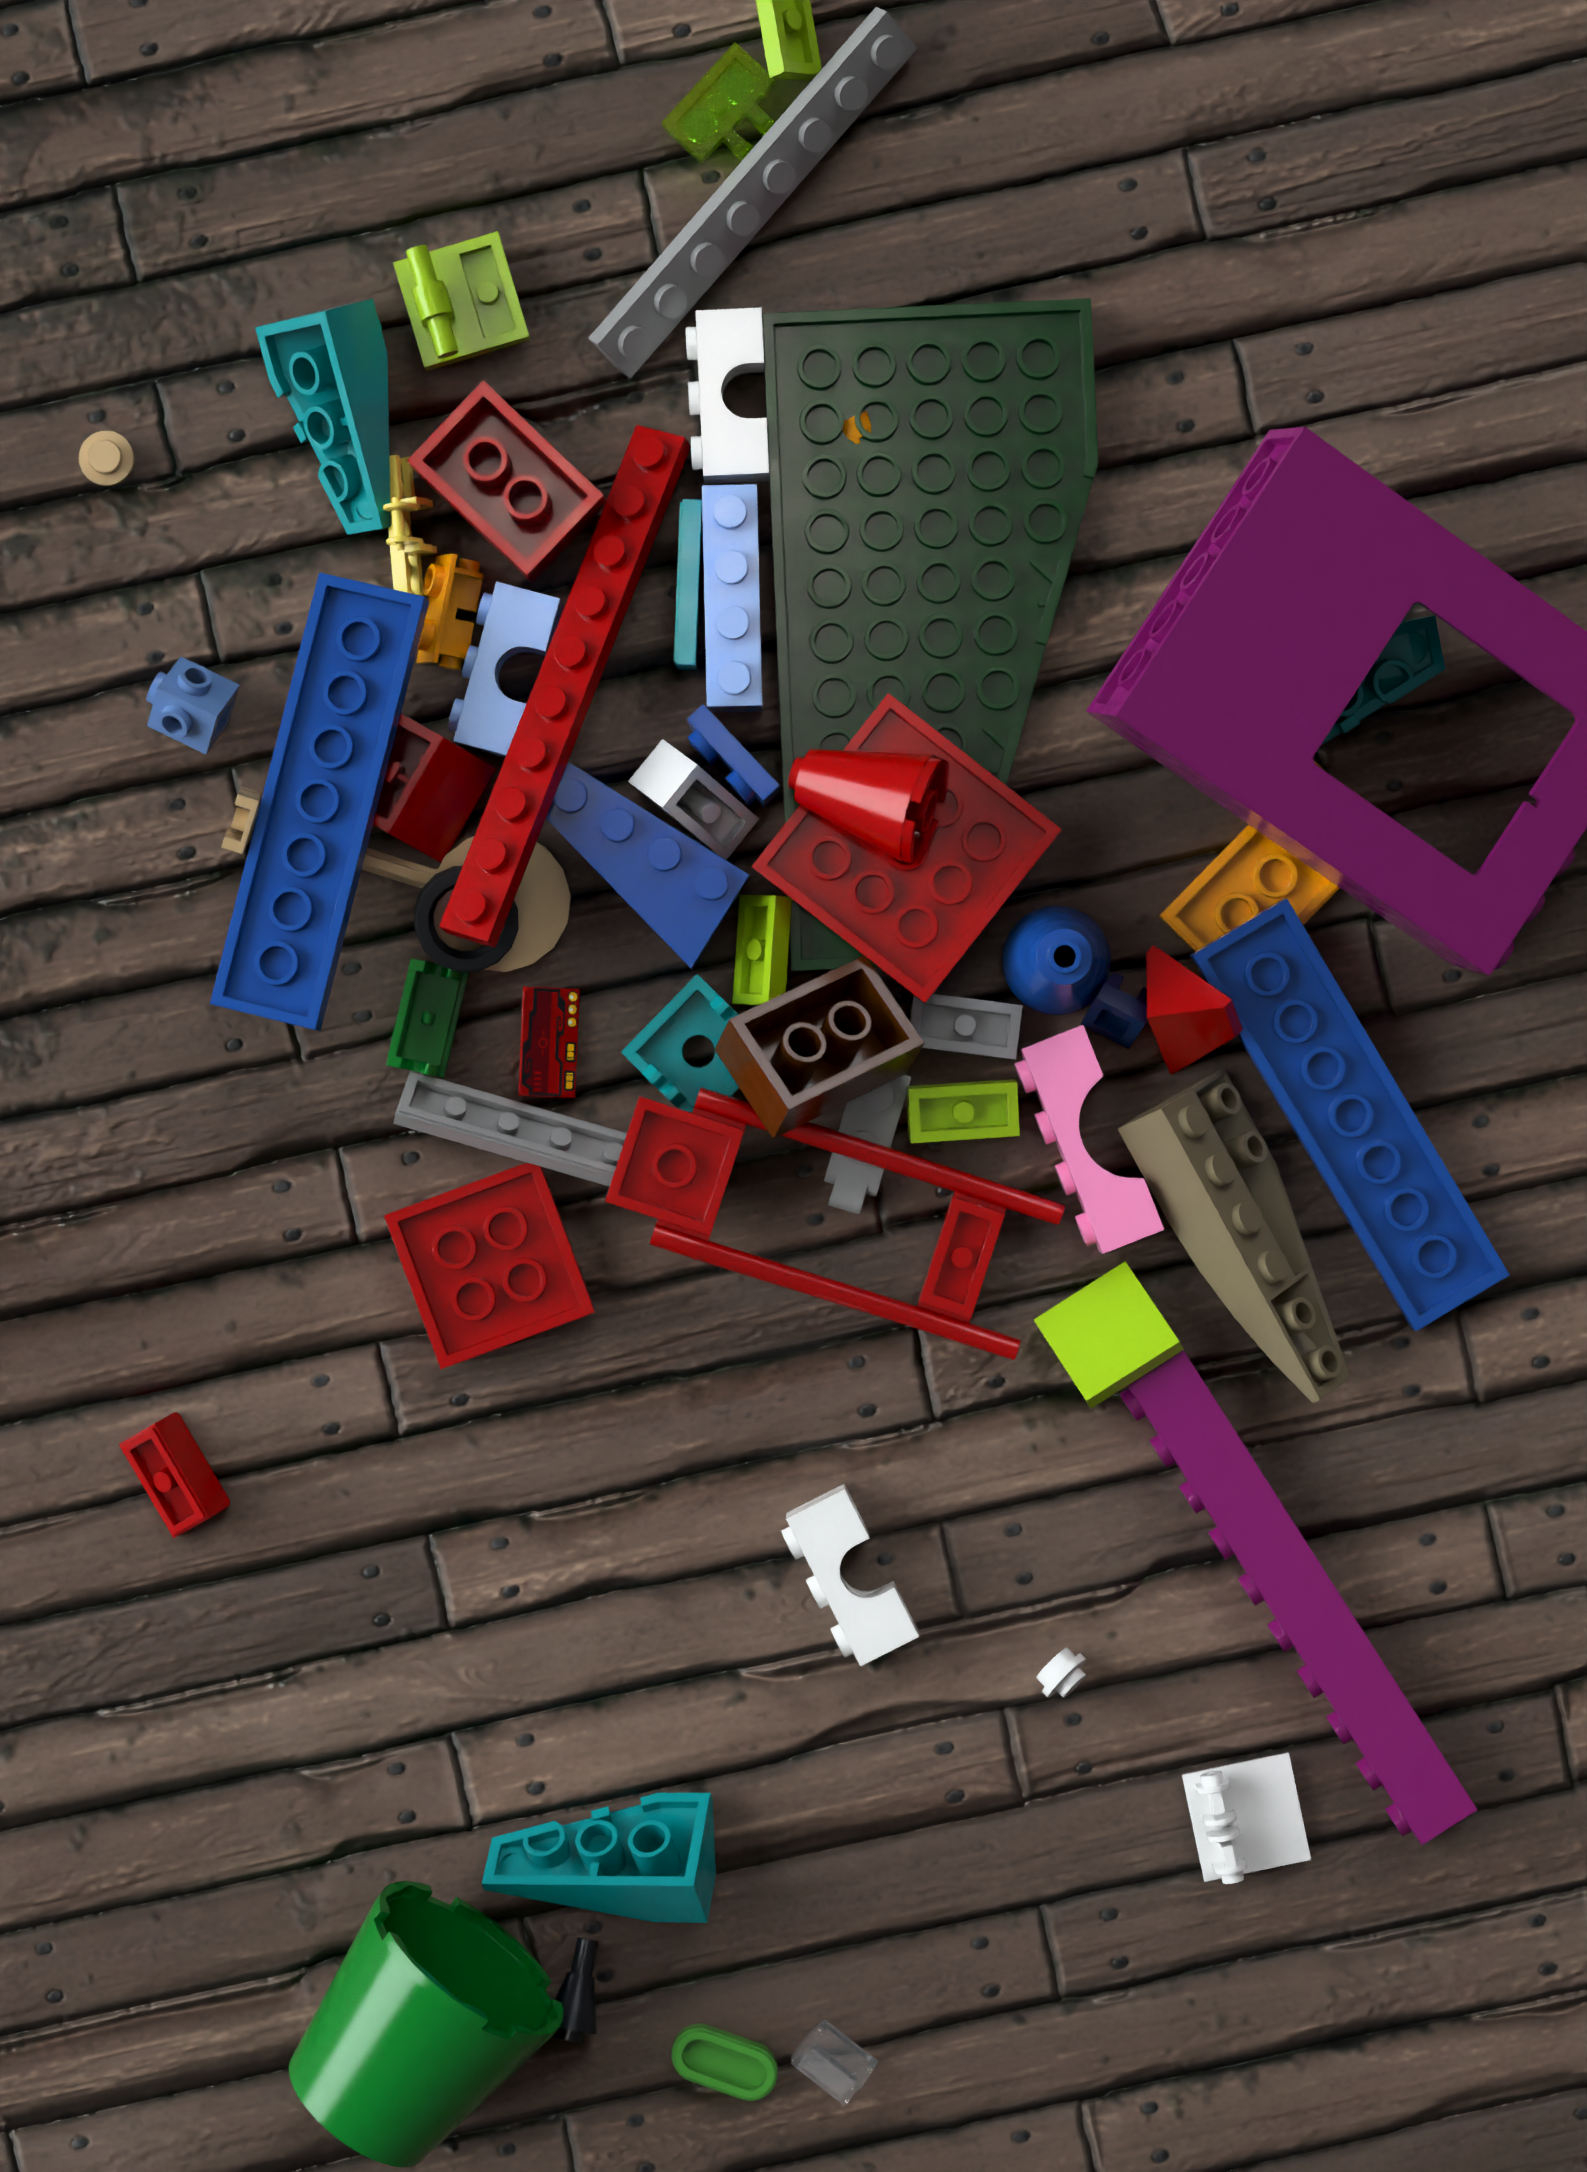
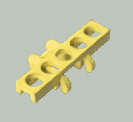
[383,455,437,596]

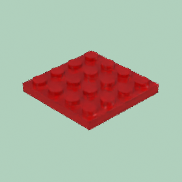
[751,693,1062,1004]

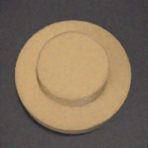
[79,431,135,486]

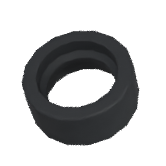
[414,866,519,972]

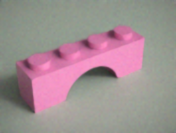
[1014,1025,1164,1254]

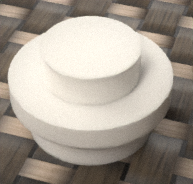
[1036,1647,1087,1698]

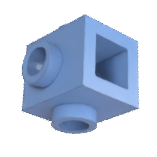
[146,656,240,754]

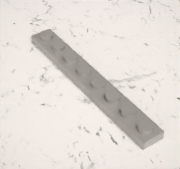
[588,7,917,378]

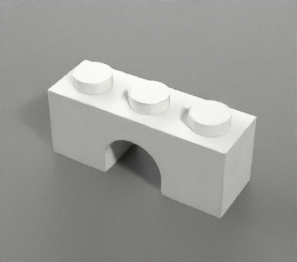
[686,307,770,484]
[781,1484,919,1666]

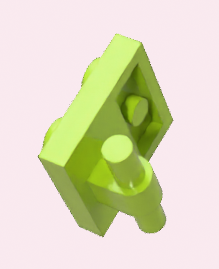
[393,231,531,371]

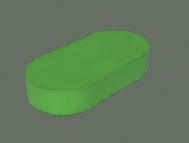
[672,2023,778,2101]

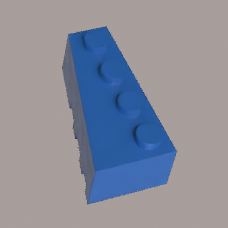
[546,762,750,970]

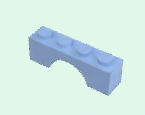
[702,484,763,713]

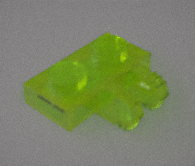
[661,42,776,165]

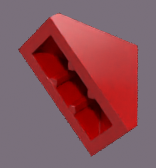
[1146,945,1243,1075]

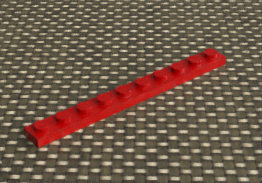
[439,425,691,948]

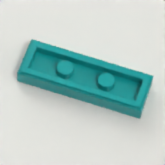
[674,499,703,671]

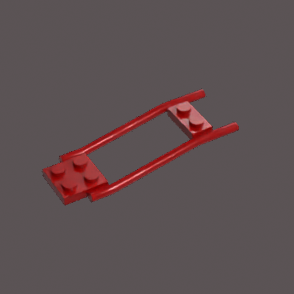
[605,1087,1065,1360]

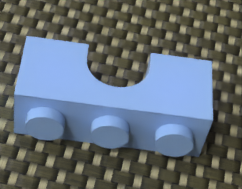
[448,581,563,758]

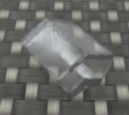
[791,2020,879,2106]

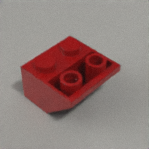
[373,713,497,863]

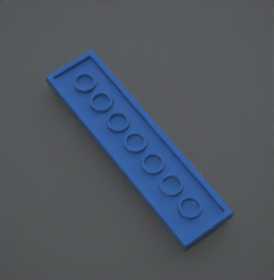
[210,572,429,1032]
[1190,898,1510,1331]

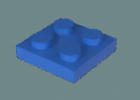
[687,704,781,808]

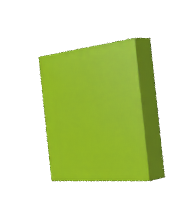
[1034,1261,1184,1409]

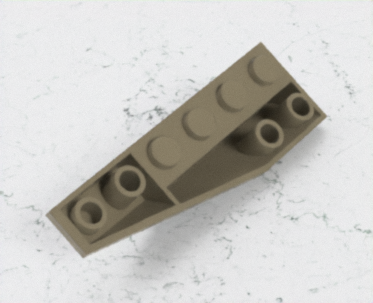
[1117,1068,1350,1403]

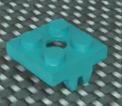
[621,974,739,1113]

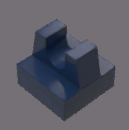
[1080,972,1148,1049]

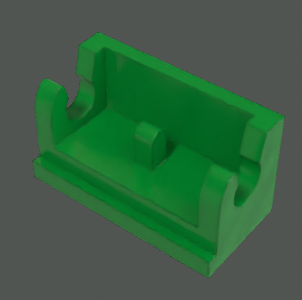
[386,958,470,1078]

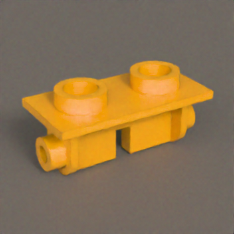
[416,554,484,671]

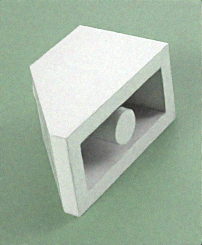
[628,739,759,860]

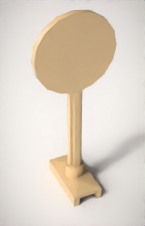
[221,787,571,972]

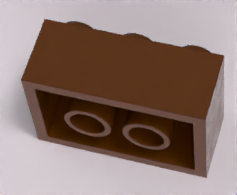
[715,956,924,1139]

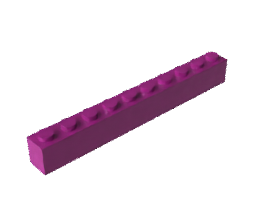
[1119,1350,1477,1845]

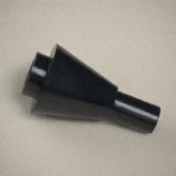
[552,1937,599,2043]

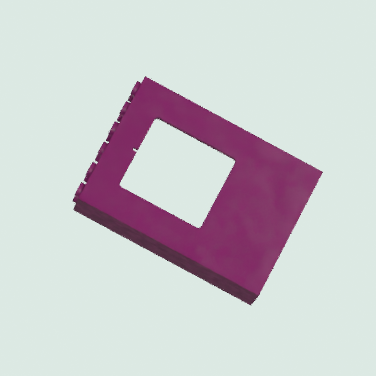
[1086,427,1587,976]

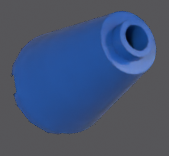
[1002,906,1111,1015]

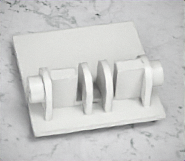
[1182,1752,1311,1884]

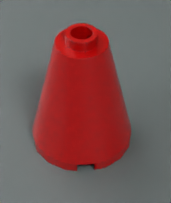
[788,749,949,864]

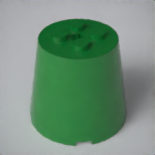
[289,1881,563,2167]

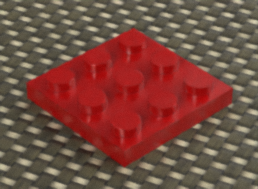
[384,1162,596,1369]

